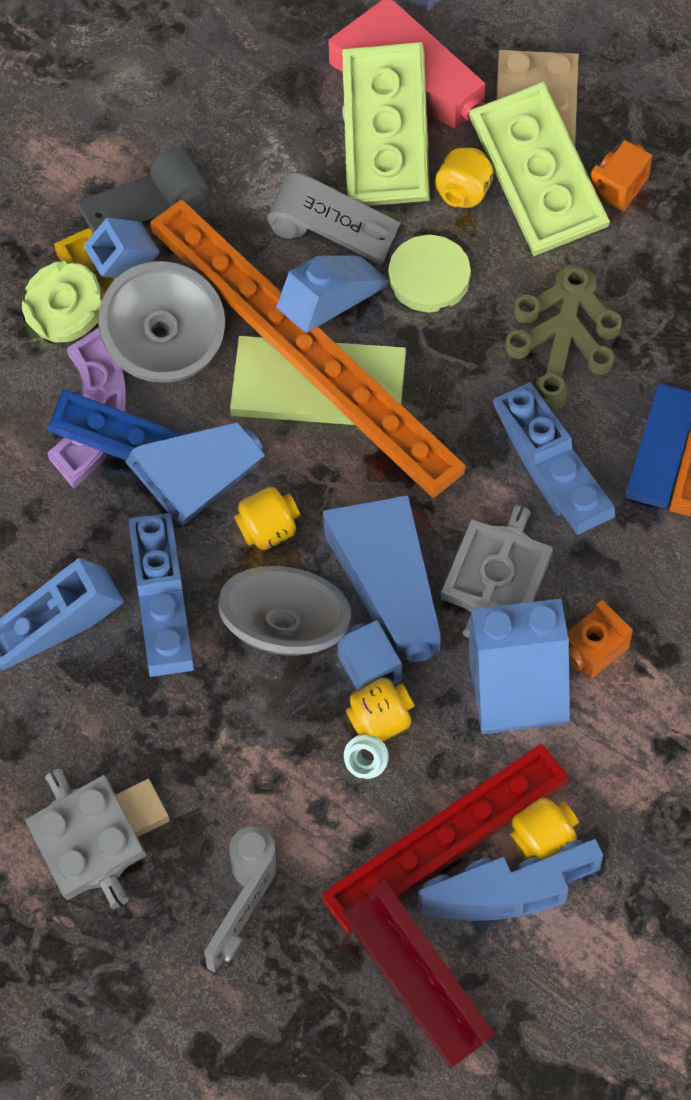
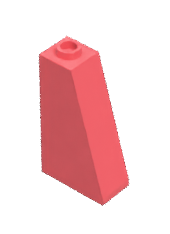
[329,0,485,129]

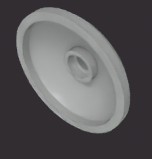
[98,261,225,383]
[218,566,351,656]

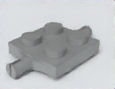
[441,505,553,638]
[25,769,147,909]

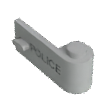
[267,173,400,265]
[204,827,277,973]

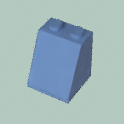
[468,599,570,735]

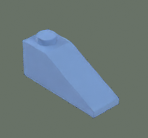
[276,256,390,333]
[0,558,124,671]

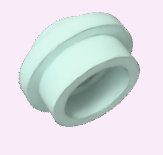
[344,734,389,779]

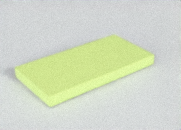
[342,42,430,206]
[469,81,610,256]
[230,336,406,425]

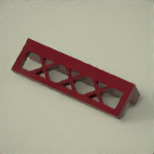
[341,879,495,1069]

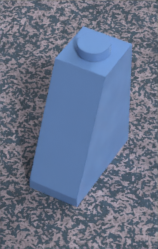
[126,423,265,527]

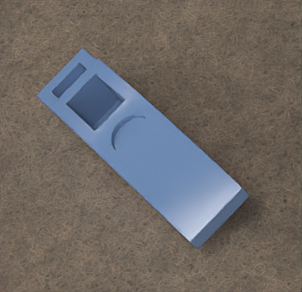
[493,382,615,535]
[128,513,194,677]
[418,839,603,921]

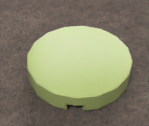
[388,235,471,313]
[22,261,105,343]

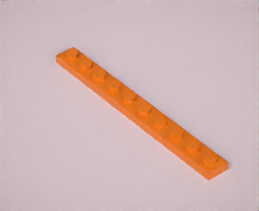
[150,199,465,499]

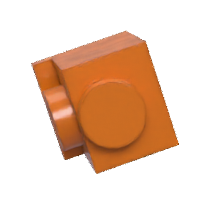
[591,140,653,212]
[567,600,633,680]

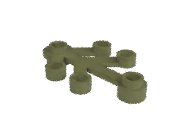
[505,265,622,411]

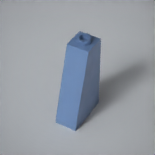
[323,495,441,662]

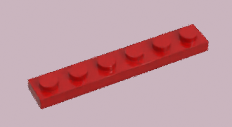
[321,743,569,935]

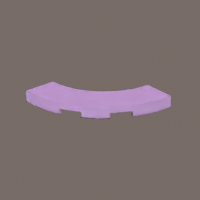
[47,327,126,488]

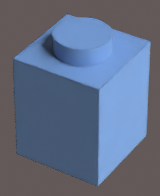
[83,218,160,278]
[338,620,402,690]

